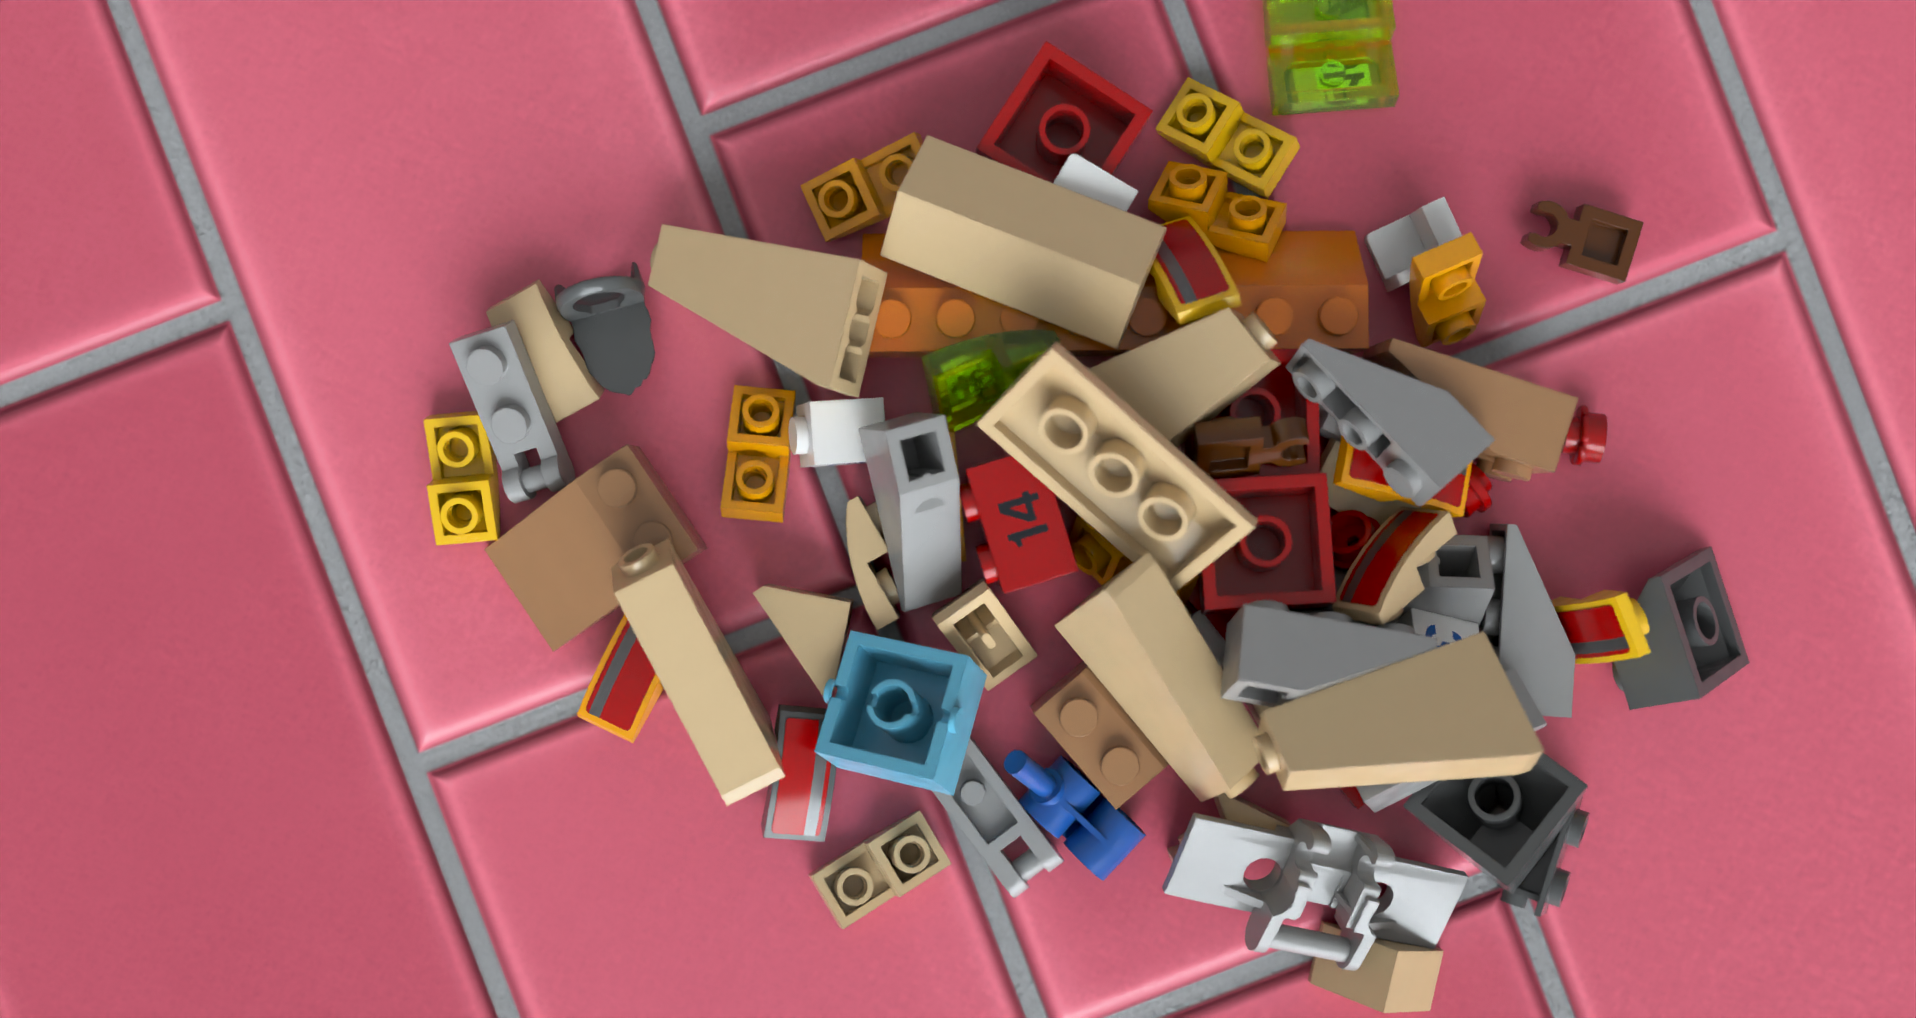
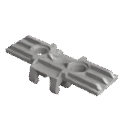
[1162,813,1468,971]

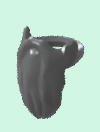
[554,262,655,395]

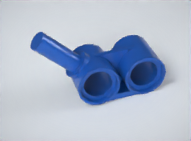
[1004,750,1146,881]

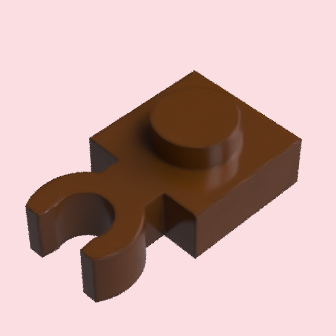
[1520,201,1644,284]
[1191,416,1309,479]

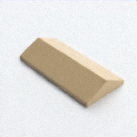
[880,135,1167,350]
[976,342,1258,592]

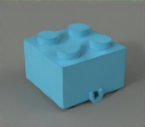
[814,630,987,796]

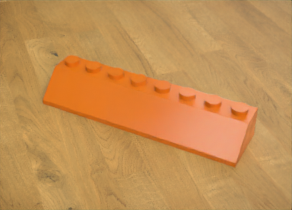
[861,230,1369,358]

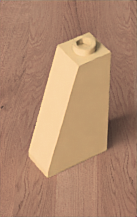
[648,224,888,398]
[1088,307,1281,448]
[611,538,785,806]
[1054,551,1259,802]
[1253,631,1544,791]

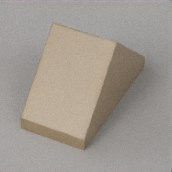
[932,578,1038,691]
[753,584,854,695]
[1308,921,1444,1013]

